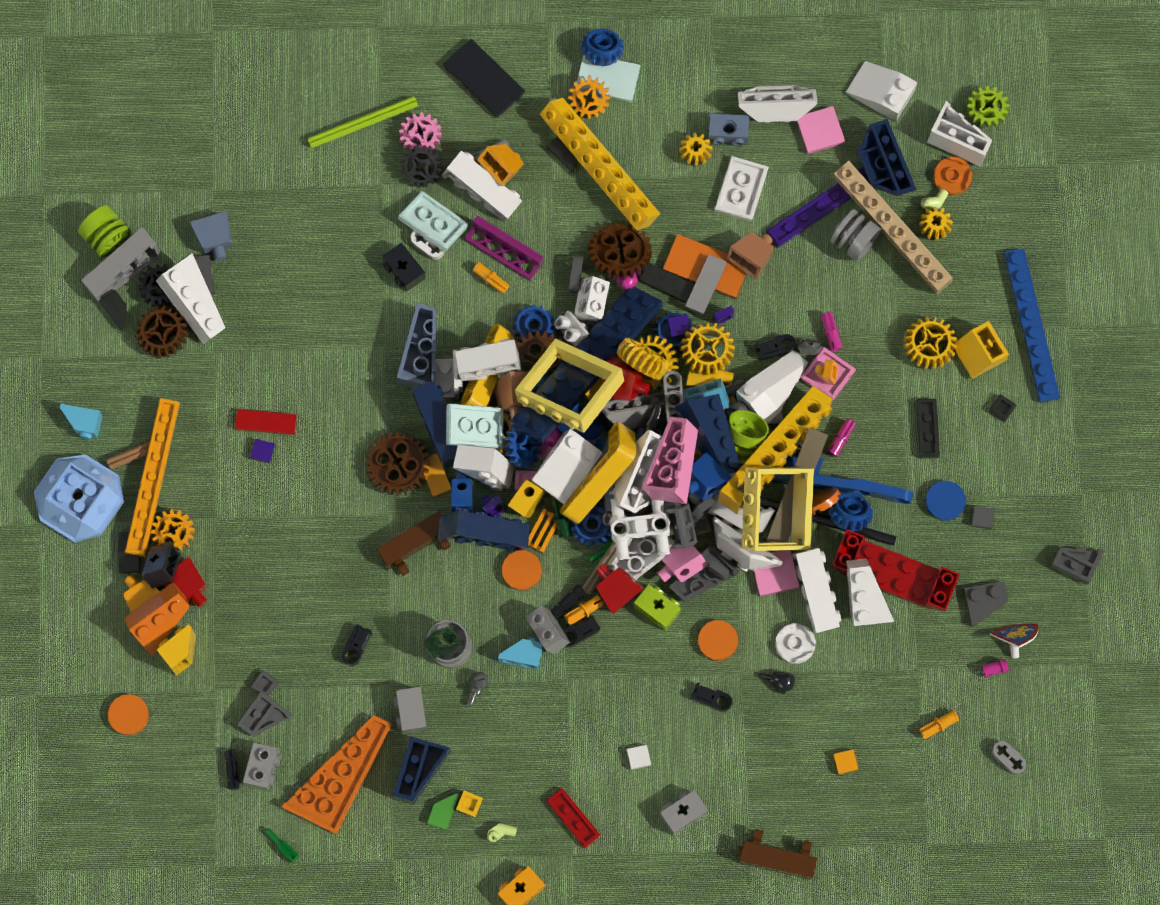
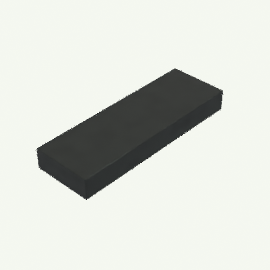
[639,263,695,303]
[916,399,940,459]

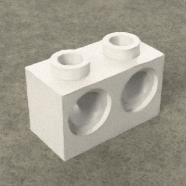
[574,276,610,323]

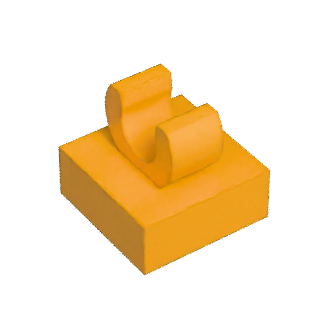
[815,359,839,385]

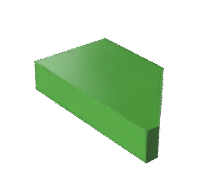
[427,793,459,831]

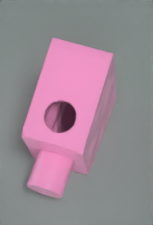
[657,540,708,582]

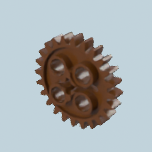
[588,222,652,280]
[515,330,563,392]
[365,431,430,496]

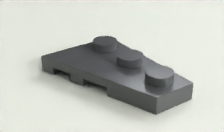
[669,545,740,603]

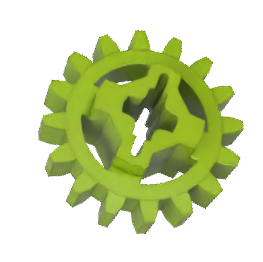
[966,86,1010,129]

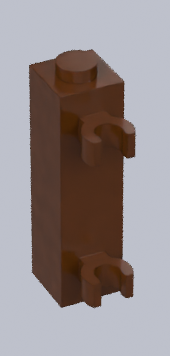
[377,511,451,576]
[737,829,817,880]

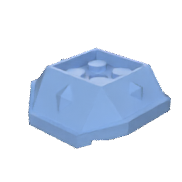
[34,455,124,543]

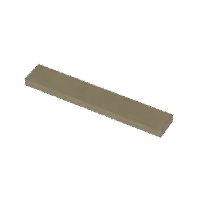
[766,428,828,542]

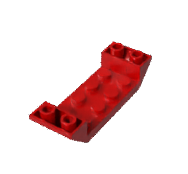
[832,529,960,611]

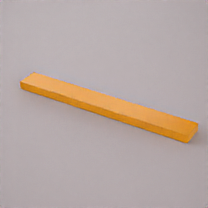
[125,398,180,557]

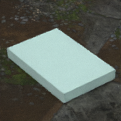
[577,55,640,103]
[398,191,469,252]
[446,404,503,449]

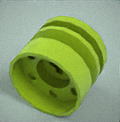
[78,205,131,258]
[727,410,769,464]

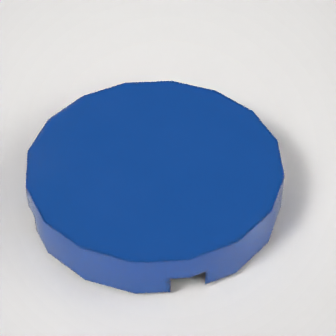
[926,481,966,521]

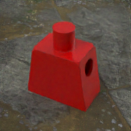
[603,356,650,401]
[162,557,208,608]
[596,563,644,614]

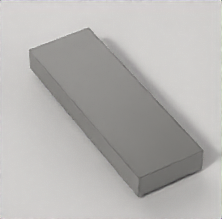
[685,254,727,315]

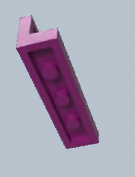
[465,215,543,281]

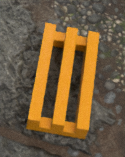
[528,509,557,553]

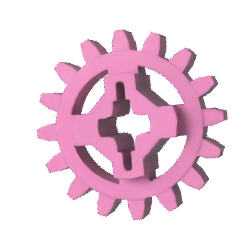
[399,112,442,155]

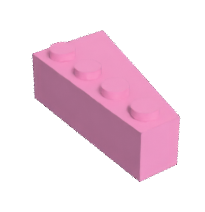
[642,417,698,504]

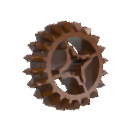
[135,305,189,358]

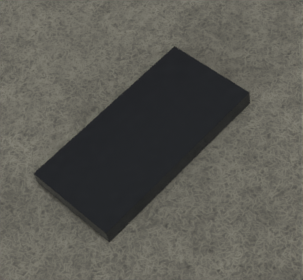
[443,39,525,118]

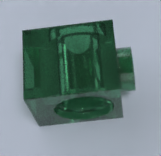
[424,626,462,659]

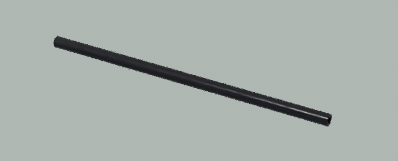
[740,490,897,546]

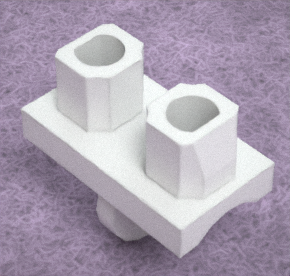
[554,311,589,347]

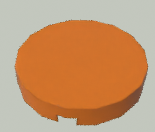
[933,156,973,196]
[812,487,841,515]
[502,550,542,591]
[698,620,738,661]
[108,694,149,735]

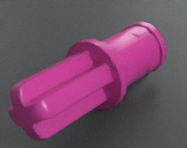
[821,312,843,352]
[826,419,856,457]

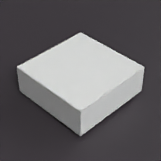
[627,745,651,770]

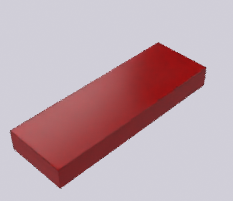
[235,409,297,435]
[546,788,601,849]

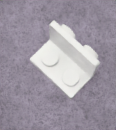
[435,350,463,399]

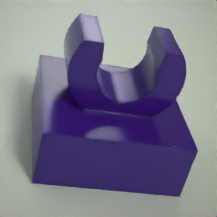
[481,495,507,517]

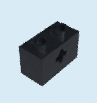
[382,242,426,291]
[142,541,181,589]

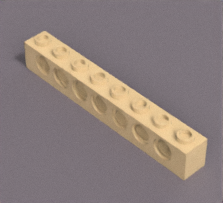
[834,161,953,295]

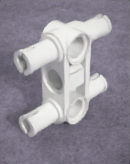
[610,498,671,560]

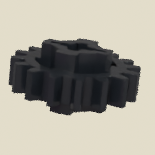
[400,145,443,188]
[138,264,171,307]

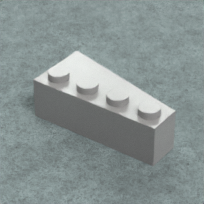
[82,227,161,304]

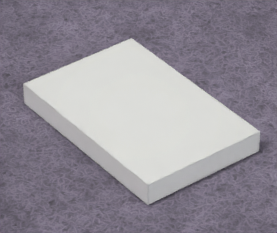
[714,156,769,222]

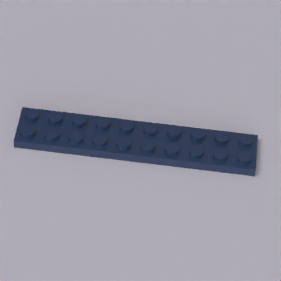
[510,287,663,443]

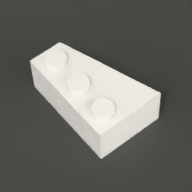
[927,101,992,167]
[455,339,522,381]
[453,445,514,491]
[846,559,894,626]

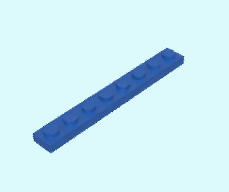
[1004,248,1060,403]

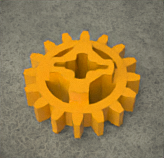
[568,75,611,119]
[151,509,195,552]

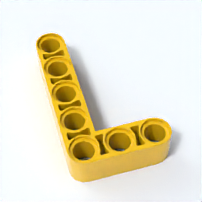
[560,422,636,524]

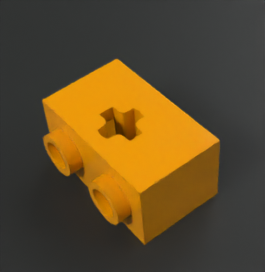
[497,866,545,905]

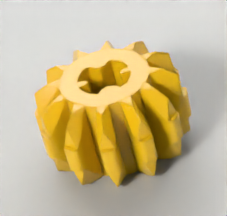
[679,133,712,167]
[919,206,953,241]

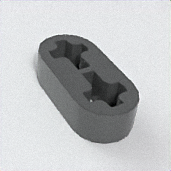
[569,255,584,293]

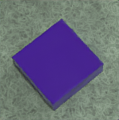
[713,305,735,325]
[668,314,691,338]
[250,439,275,464]

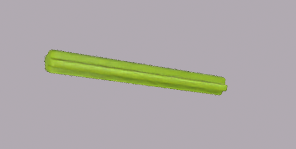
[308,96,418,148]

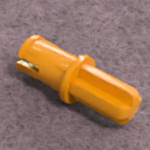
[472,262,509,294]
[564,595,604,625]
[919,710,959,739]

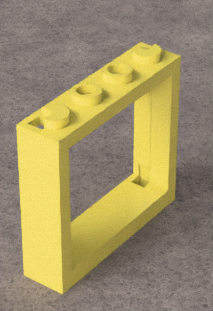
[515,339,624,433]
[742,467,814,551]

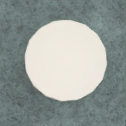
[775,623,816,664]

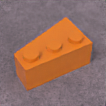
[124,582,190,656]

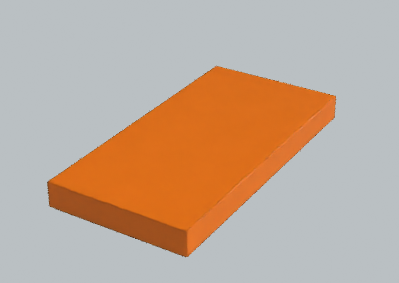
[663,234,747,299]

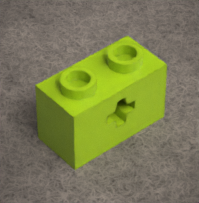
[634,584,681,631]

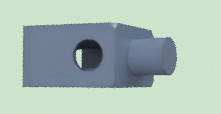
[190,211,232,262]

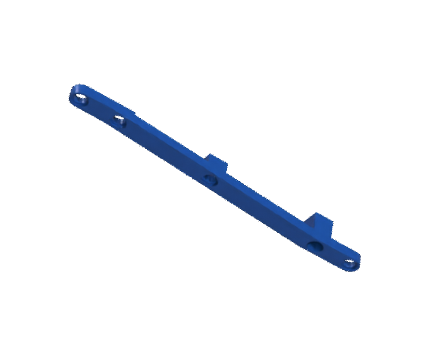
[595,428,913,504]

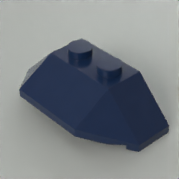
[857,119,916,196]

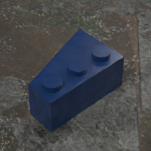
[393,737,451,805]

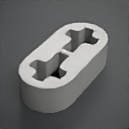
[992,741,1027,775]

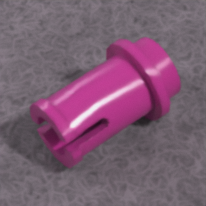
[981,658,1009,678]

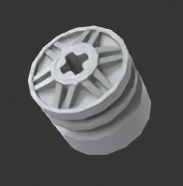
[830,209,882,262]
[426,620,473,668]

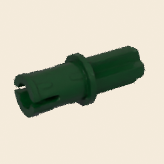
[552,498,572,538]

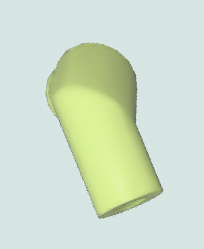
[921,189,949,210]
[487,823,517,842]

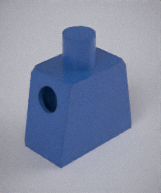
[688,452,732,500]
[451,471,473,513]

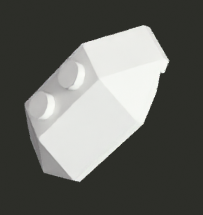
[738,85,817,123]
[615,430,662,513]
[712,516,784,572]

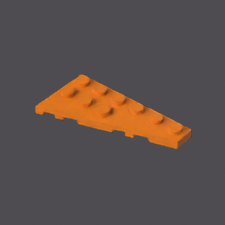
[281,715,392,835]

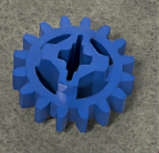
[503,427,542,468]

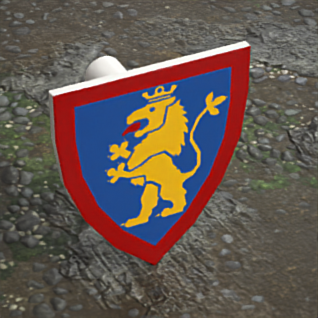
[990,624,1039,658]

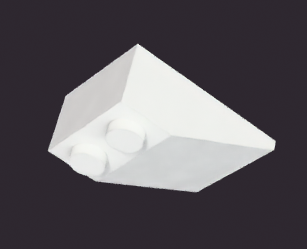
[845,61,917,122]
[531,429,603,504]

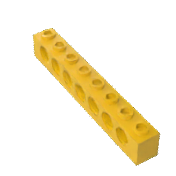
[540,98,660,231]
[718,386,833,514]

